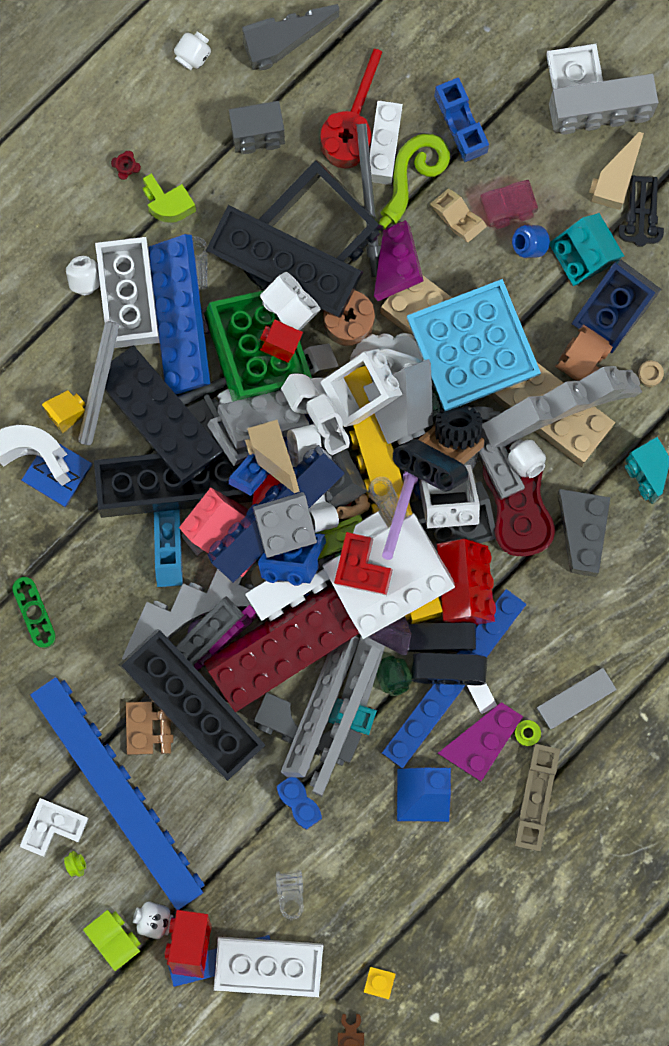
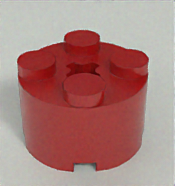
[321,111,371,169]

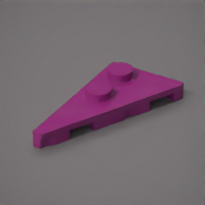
[194,605,257,671]

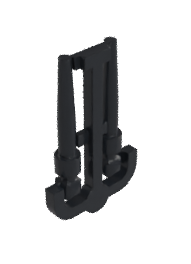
[618,175,664,247]

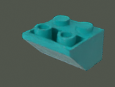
[549,213,624,286]
[625,437,669,504]

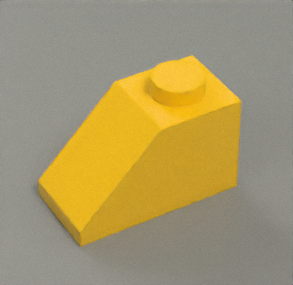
[42,390,86,433]

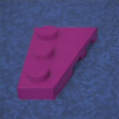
[374,220,424,301]
[437,702,523,782]

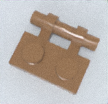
[126,702,174,755]

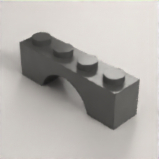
[254,693,362,766]

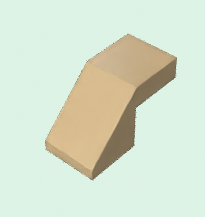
[430,188,487,242]

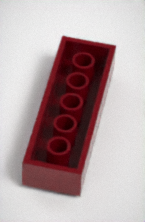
[203,581,359,712]

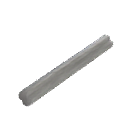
[78,321,119,445]

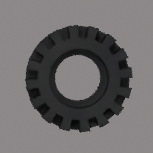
[435,405,482,450]

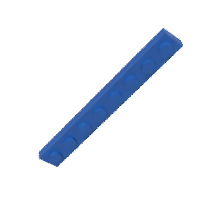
[382,589,527,769]

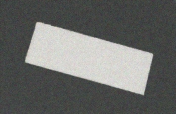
[467,684,497,714]

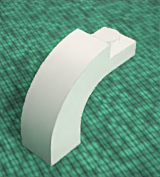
[0,425,71,486]

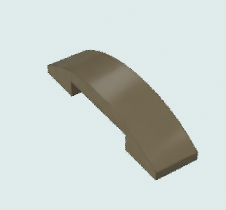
[515,744,561,852]

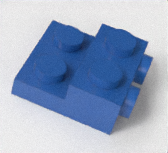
[258,533,326,586]

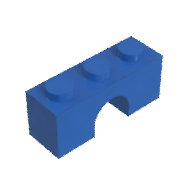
[434,77,489,163]

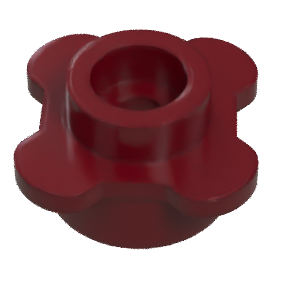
[111,151,141,180]

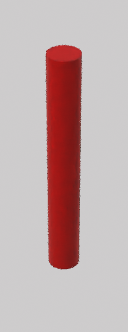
[350,49,383,115]

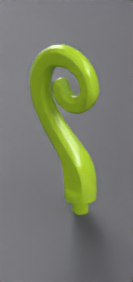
[379,134,450,229]

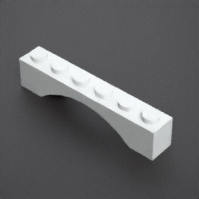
[245,510,390,621]

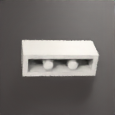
[370,101,403,185]

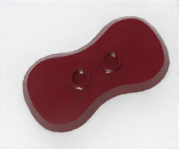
[483,445,555,556]

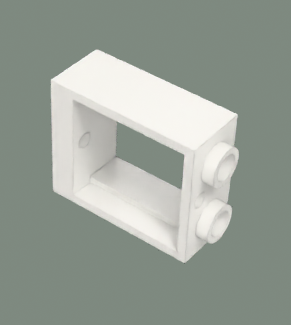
[320,349,403,427]
[419,465,480,528]

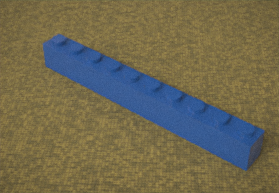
[30,677,205,910]

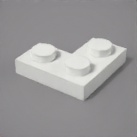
[20,798,89,857]

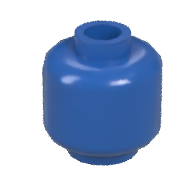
[512,225,550,258]

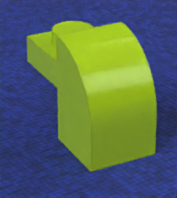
[142,173,196,223]

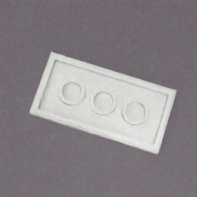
[214,937,323,997]

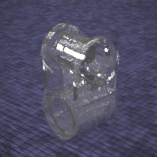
[275,869,304,921]

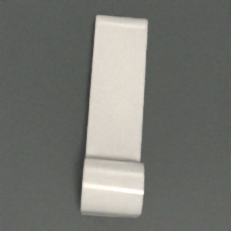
[287,424,339,533]

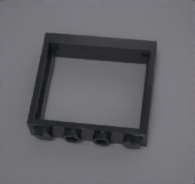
[258,160,384,264]

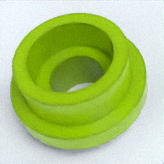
[515,720,541,746]
[64,851,86,877]

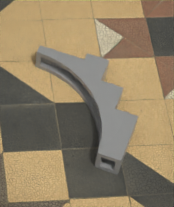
[482,366,642,448]
[122,569,287,660]

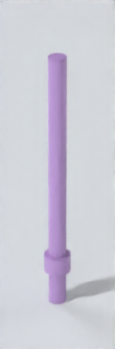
[382,471,419,560]

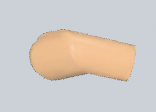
[336,494,371,519]

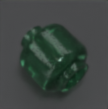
[376,656,412,696]

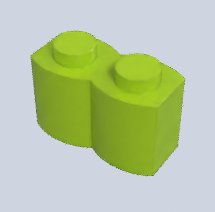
[83,910,141,971]

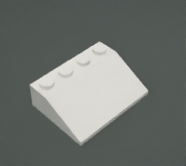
[323,513,455,639]

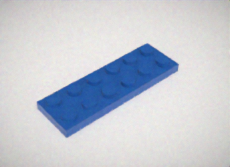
[148,234,210,394]

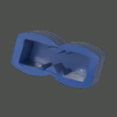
[277,777,322,830]

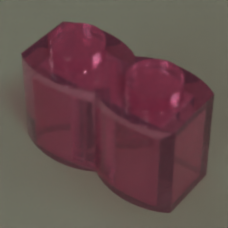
[480,180,538,229]

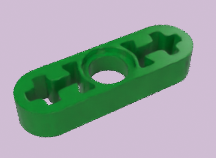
[13,577,56,649]

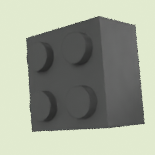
[229,101,285,154]

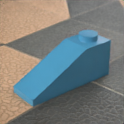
[154,510,183,587]

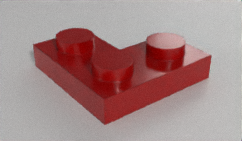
[334,532,393,596]

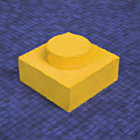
[364,967,396,999]

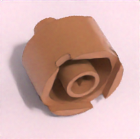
[323,290,375,346]
[555,325,613,381]

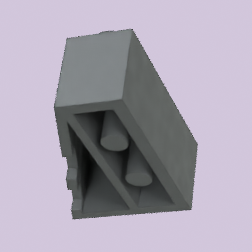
[557,489,611,577]

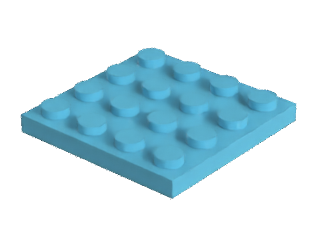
[407,279,541,411]

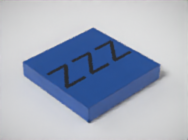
[22,444,93,508]

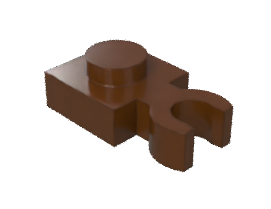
[338,1014,364,1046]

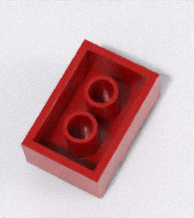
[437,539,496,625]

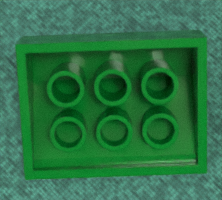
[204,290,312,401]

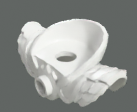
[350,333,435,388]

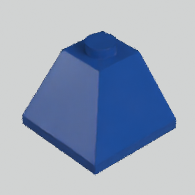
[397,768,451,822]

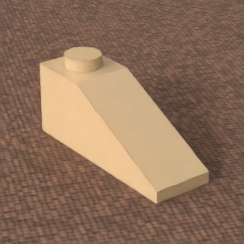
[589,132,644,210]
[245,420,300,493]

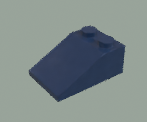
[571,259,661,353]

